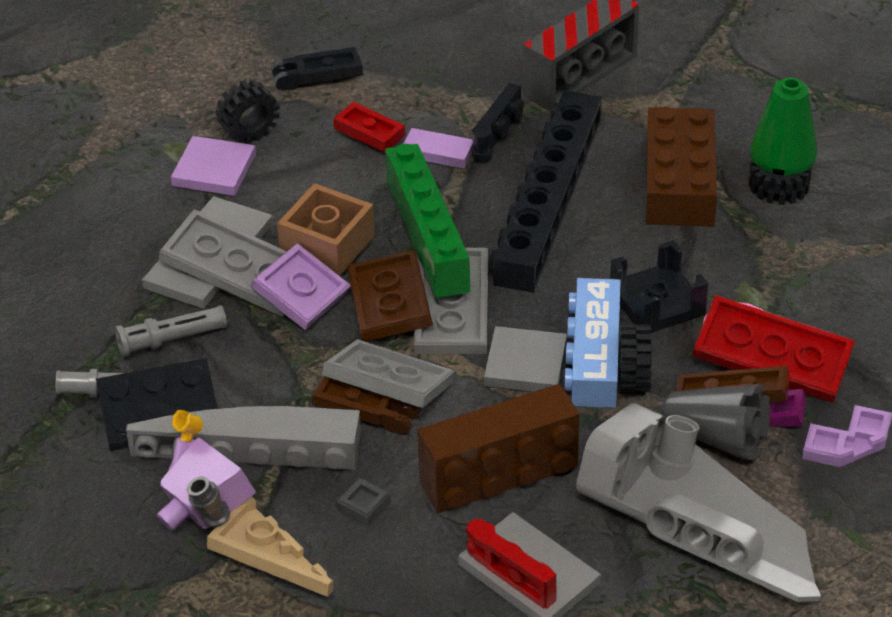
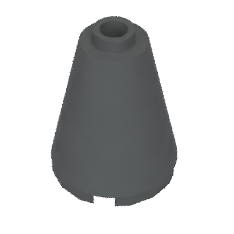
[660,383,770,460]

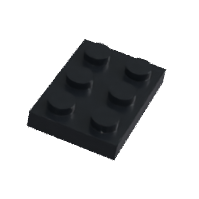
[96,358,218,451]

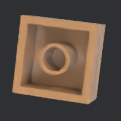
[277,183,375,276]

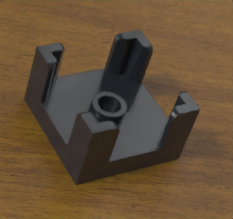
[610,240,709,333]

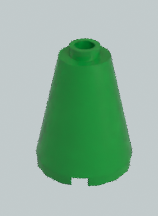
[750,77,818,175]

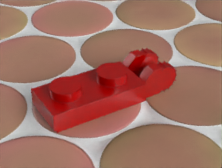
[466,518,557,609]

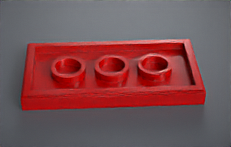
[692,295,855,403]

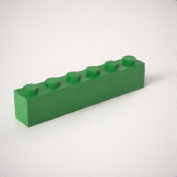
[385,143,470,298]

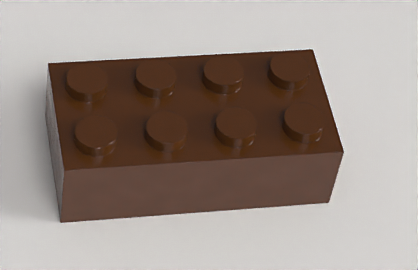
[646,107,717,227]
[417,384,580,514]

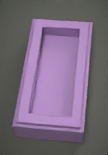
[403,128,474,169]

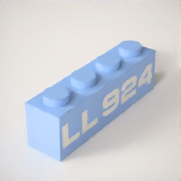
[564,278,620,408]

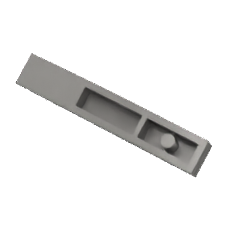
[126,406,361,470]

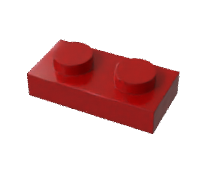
[333,102,406,152]

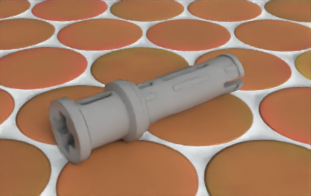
[115,305,227,358]

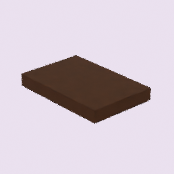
[347,250,433,342]

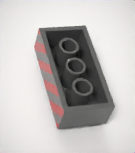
[523,0,640,112]

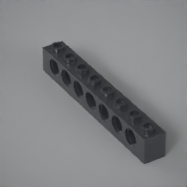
[488,90,602,293]

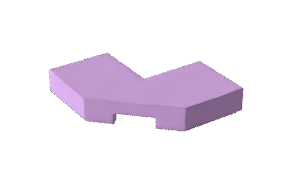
[802,405,892,467]

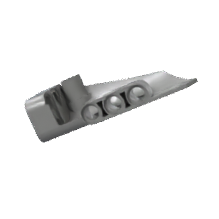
[576,403,821,602]

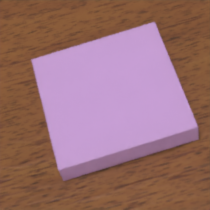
[171,136,256,196]
[251,243,351,330]

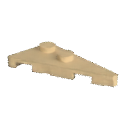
[207,497,333,597]

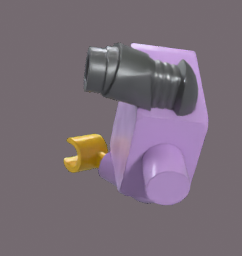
[156,410,256,531]

